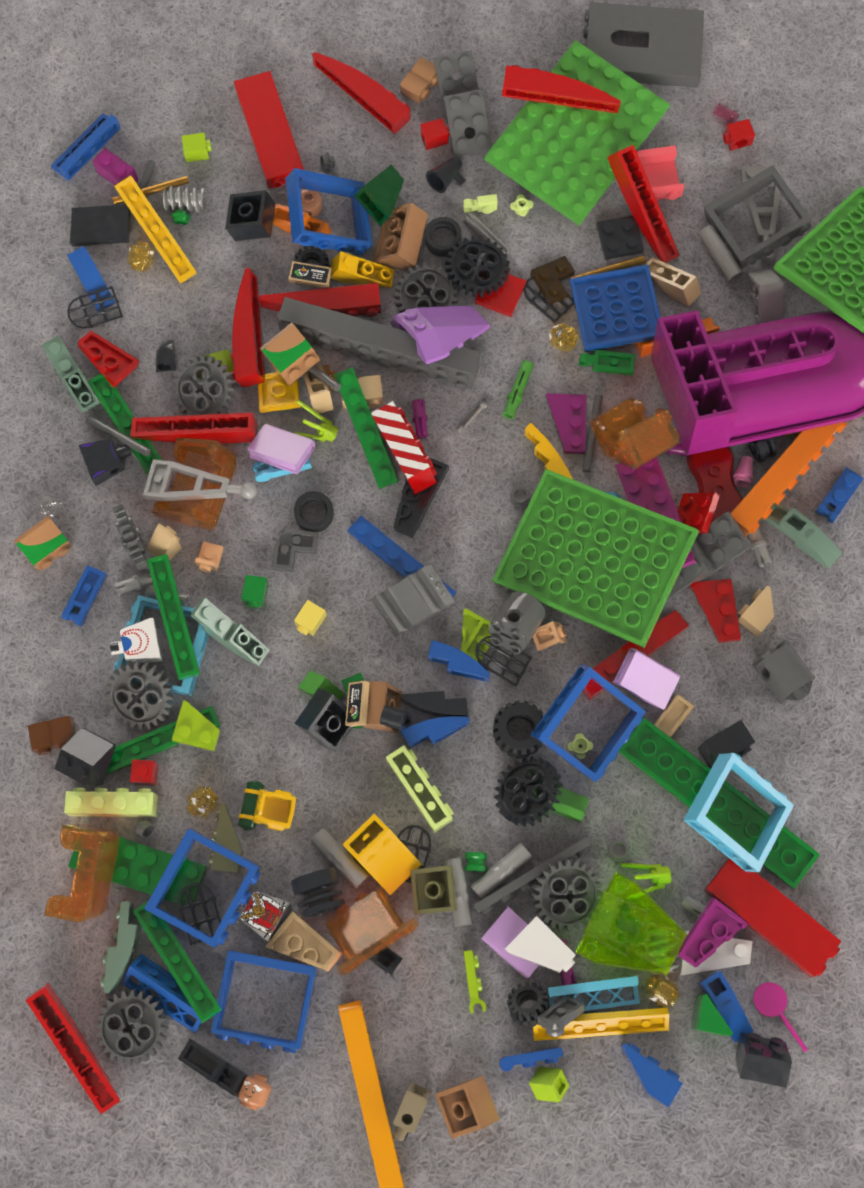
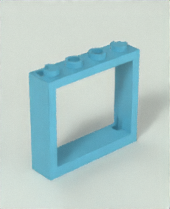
[114,595,209,697]
[684,753,794,872]

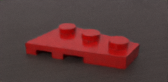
[78,331,139,388]
[689,579,741,643]

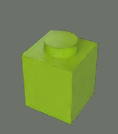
[181,132,212,162]

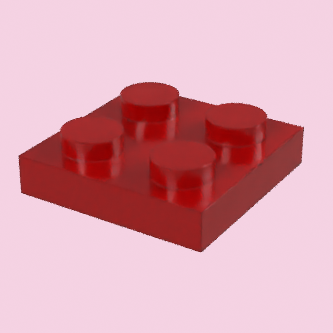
[677,492,720,534]

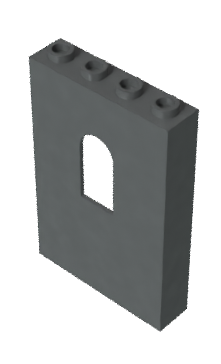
[583,2,704,88]

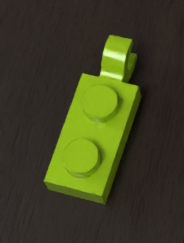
[463,950,486,1014]

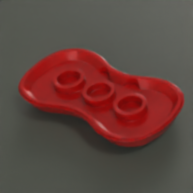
[687,447,743,523]

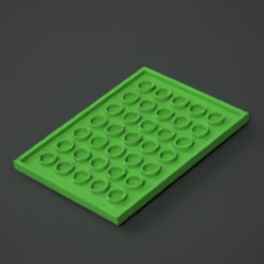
[484,40,670,226]
[773,186,864,333]
[492,469,699,648]

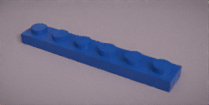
[347,515,456,597]

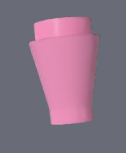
[733,456,754,488]

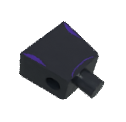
[79,438,132,486]

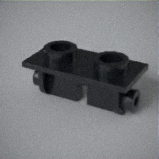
[355,932,403,975]

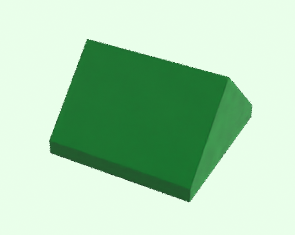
[691,994,733,1036]

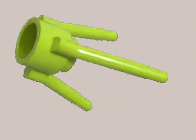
[295,400,338,442]
[621,863,671,902]

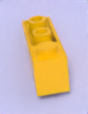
[330,251,395,288]

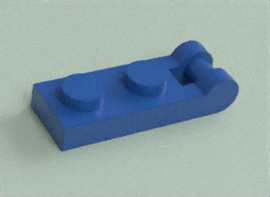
[815,467,864,523]
[62,565,107,627]
[499,1047,563,1071]

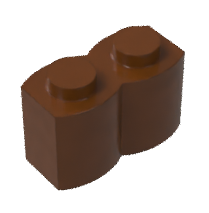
[28,716,76,755]

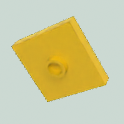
[258,372,301,413]

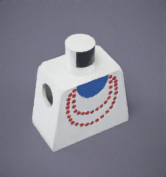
[110,618,163,663]

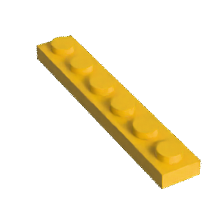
[114,176,197,284]
[533,1007,669,1041]

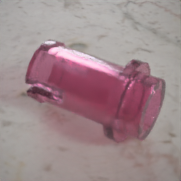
[713,103,739,124]

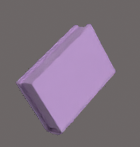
[247,424,315,475]
[613,648,680,710]
[481,907,539,979]

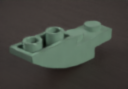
[41,335,100,413]
[764,503,842,569]
[190,598,270,666]
[101,901,140,993]

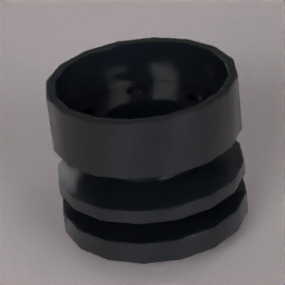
[291,867,346,919]

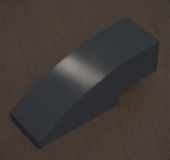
[401,691,468,717]
[178,1039,249,1097]

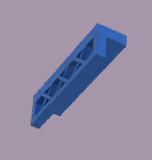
[51,113,121,181]
[122,954,201,1033]

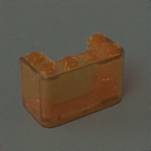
[589,397,680,469]
[44,824,119,922]

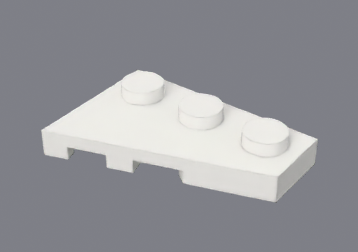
[680,930,752,976]

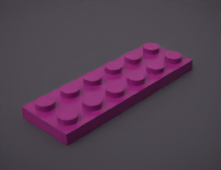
[615,449,696,568]

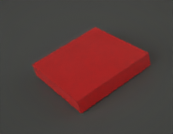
[475,274,527,317]

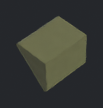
[410,865,457,915]

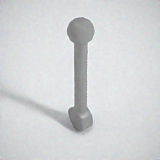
[457,401,487,434]

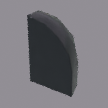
[155,340,176,372]

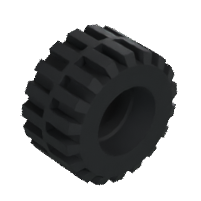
[493,700,543,758]

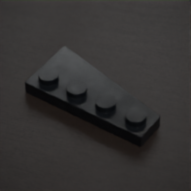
[393,457,449,538]

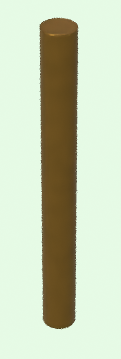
[112,176,189,205]
[568,255,646,283]

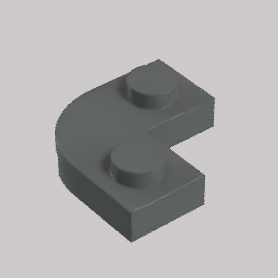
[272,530,319,572]

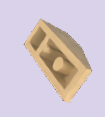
[645,257,702,306]
[303,355,334,413]

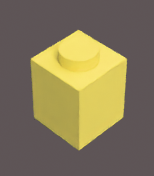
[294,600,327,636]

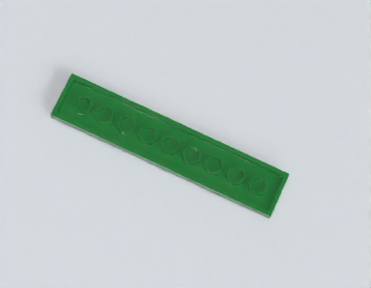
[618,717,820,890]

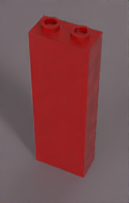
[233,71,304,189]
[703,858,841,977]

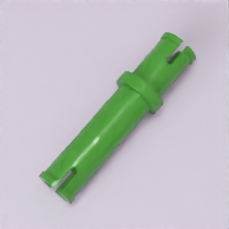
[502,360,534,419]

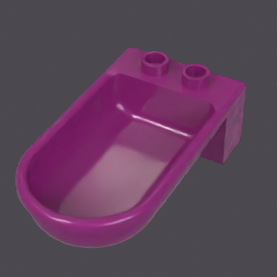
[651,310,864,455]

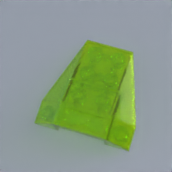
[575,871,687,975]

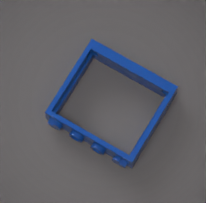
[286,168,372,255]
[531,664,646,782]
[144,829,261,948]
[211,950,318,1053]

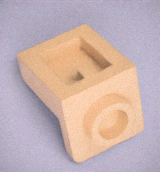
[195,542,224,573]
[533,621,567,651]

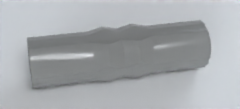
[699,225,744,282]
[311,828,369,888]
[470,843,532,900]
[444,858,473,928]

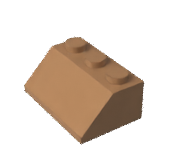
[373,203,428,270]

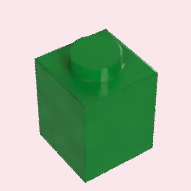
[241,575,269,609]

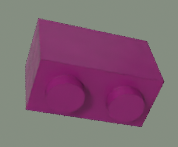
[92,148,138,186]

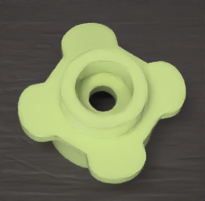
[510,194,534,216]
[567,733,593,759]

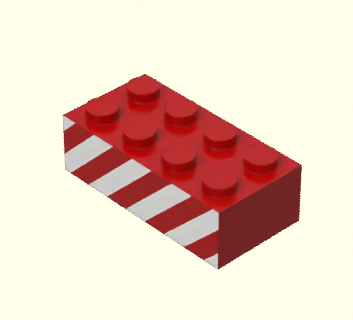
[371,401,437,494]

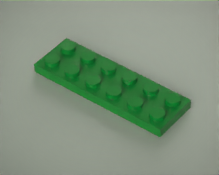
[68,825,207,906]

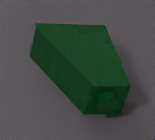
[355,165,404,226]

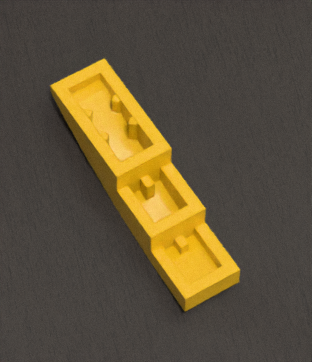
[524,423,572,479]

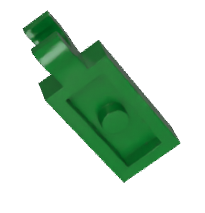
[578,350,635,376]

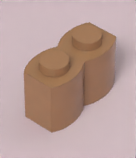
[400,57,438,104]

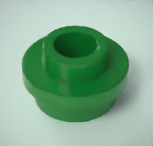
[171,210,191,225]

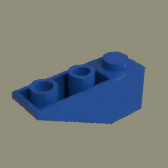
[698,971,754,1043]
[621,1042,683,1107]

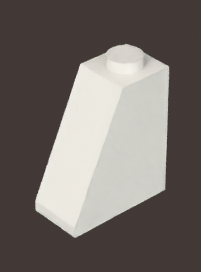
[505,916,576,973]

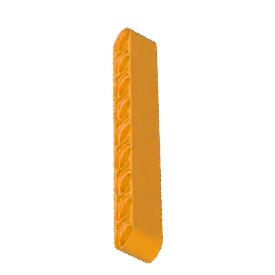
[338,1000,404,1188]

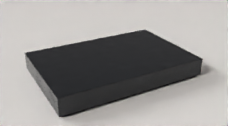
[70,204,131,246]

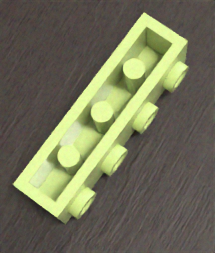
[386,745,454,833]
[64,788,158,817]

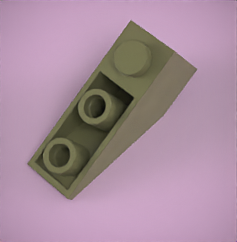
[209,803,243,874]

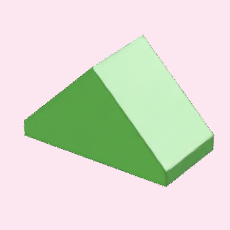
[298,670,345,700]

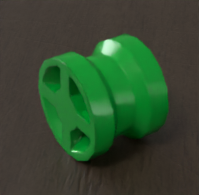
[465,852,487,872]

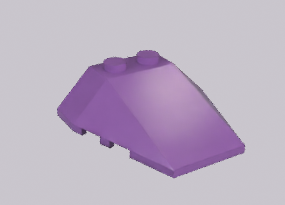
[391,306,490,365]

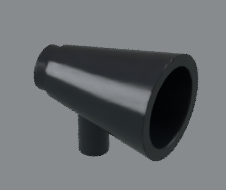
[426,157,466,193]

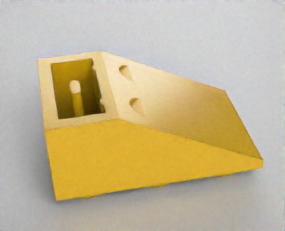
[342,814,422,895]

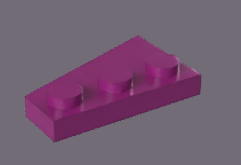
[545,393,586,454]
[675,898,749,968]

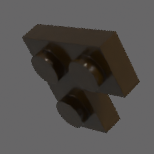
[530,256,575,305]

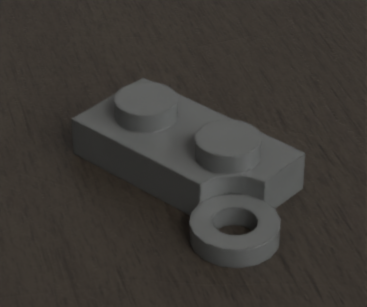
[537,995,584,1037]

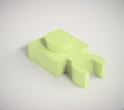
[463,194,498,214]

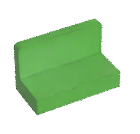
[549,787,589,823]

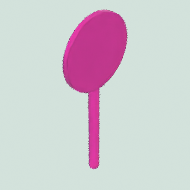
[753,982,808,1052]

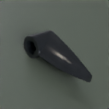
[380,705,412,730]

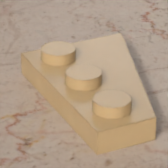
[265,911,343,972]

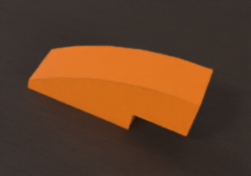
[273,204,331,234]

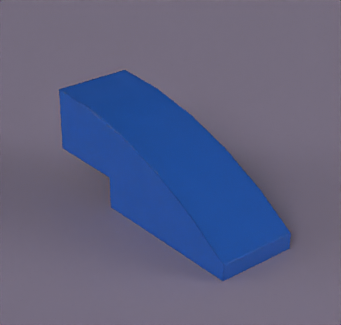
[67,246,116,312]
[428,640,490,682]
[401,716,470,749]

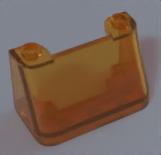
[152,437,237,530]

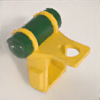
[238,780,296,831]

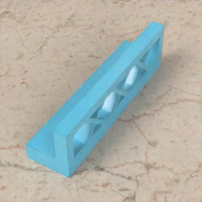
[547,976,640,1011]

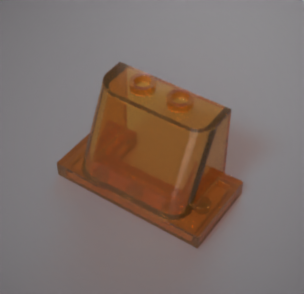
[325,888,419,977]

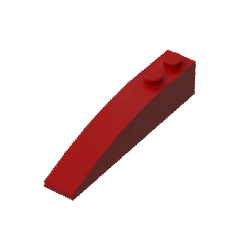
[312,52,411,134]
[502,65,621,114]
[607,145,680,263]
[231,268,265,388]
[259,283,381,317]
[131,413,258,444]
[582,610,689,701]
[25,983,121,1114]

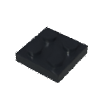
[596,215,644,260]

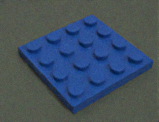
[570,265,661,352]

